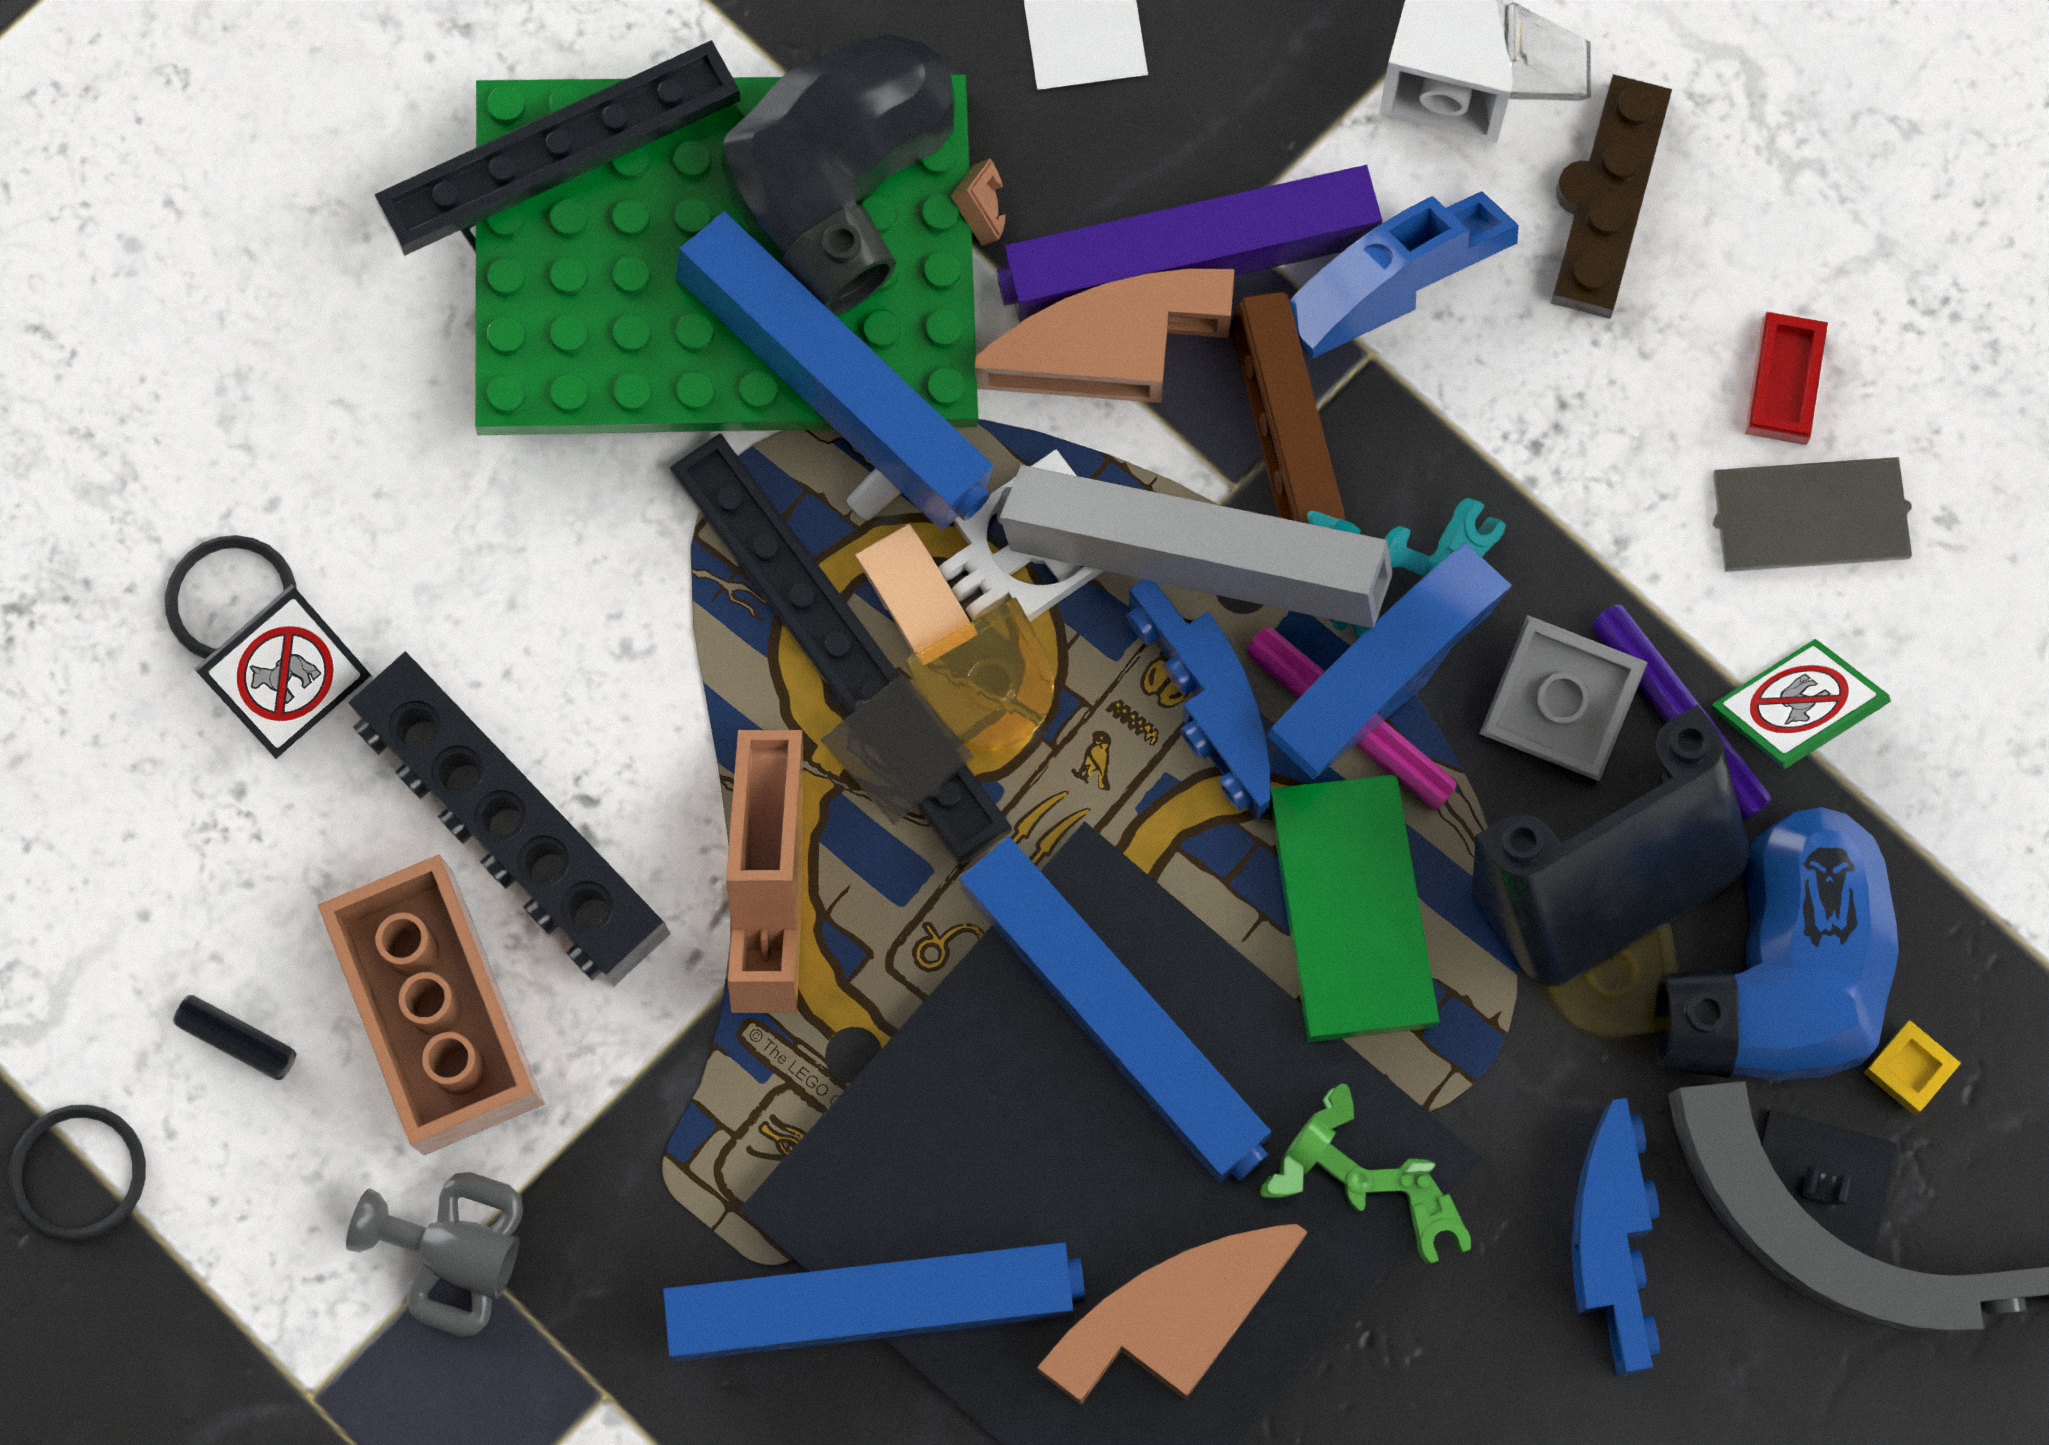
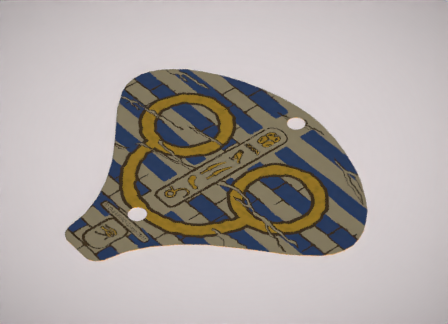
[662,419,1517,1265]

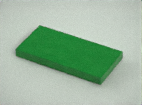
[1269,775,1440,1043]

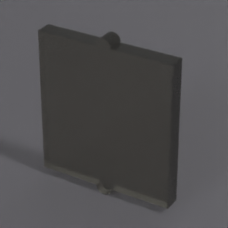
[821,673,974,825]

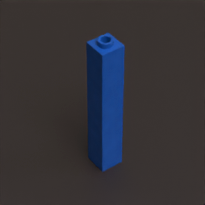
[676,211,994,531]
[959,836,1271,1184]
[663,1243,1085,1362]

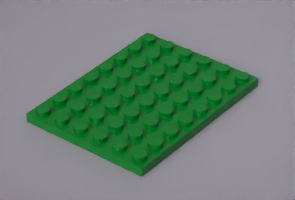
[475,75,978,436]

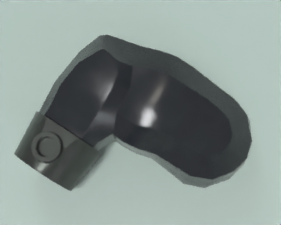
[721,34,956,316]

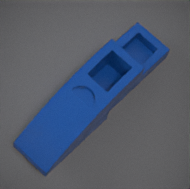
[1289,191,1519,358]
[1126,579,1270,820]
[1572,1098,1660,1377]

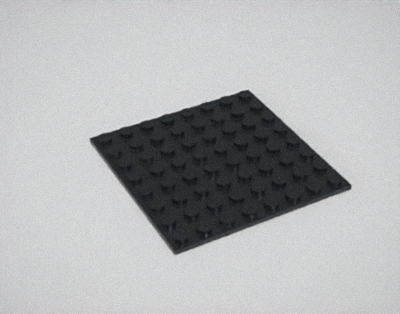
[739,821,1483,1445]

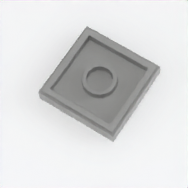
[1479,615,1648,781]

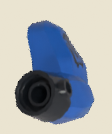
[1653,807,1899,1081]

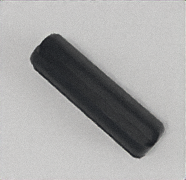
[173,995,297,1080]

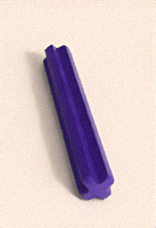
[1593,604,1771,820]

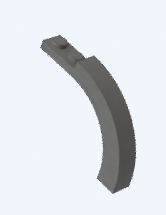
[1668,1081,2049,1332]

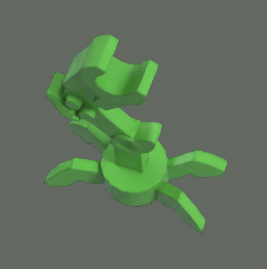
[1259,1084,1471,1264]

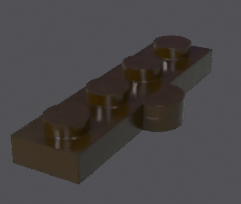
[1551,74,1672,319]

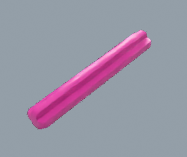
[1247,626,1457,810]

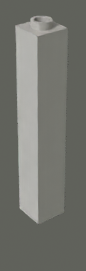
[997,465,1392,628]

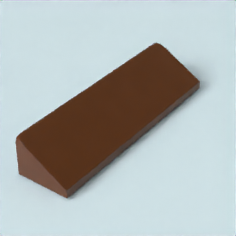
[1230,292,1345,524]

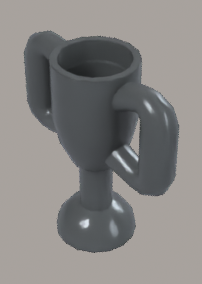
[346,1172,523,1337]

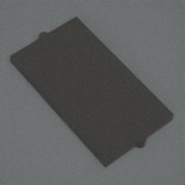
[1712,457,1912,572]

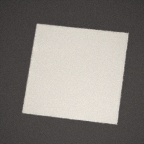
[1024,0,1148,90]

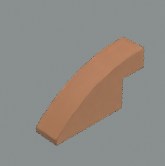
[975,269,1235,403]
[726,730,803,1013]
[1037,1224,1307,1405]

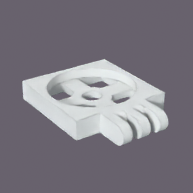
[939,449,1103,624]

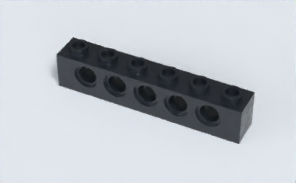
[348,651,671,987]

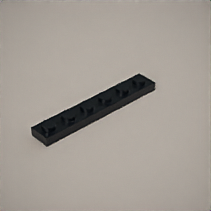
[374,40,740,256]

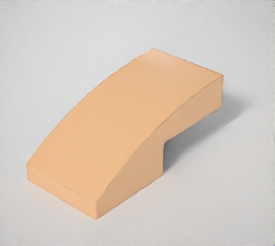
[854,524,977,666]

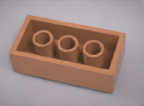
[318,854,545,1155]

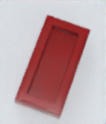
[1745,311,1828,445]

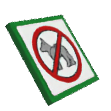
[1712,639,1891,769]

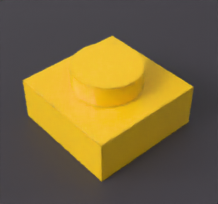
[1863,1020,1961,1116]

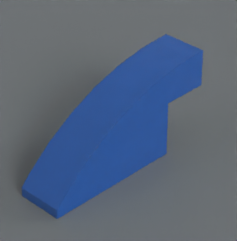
[1267,542,1512,780]

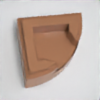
[951,158,1006,246]

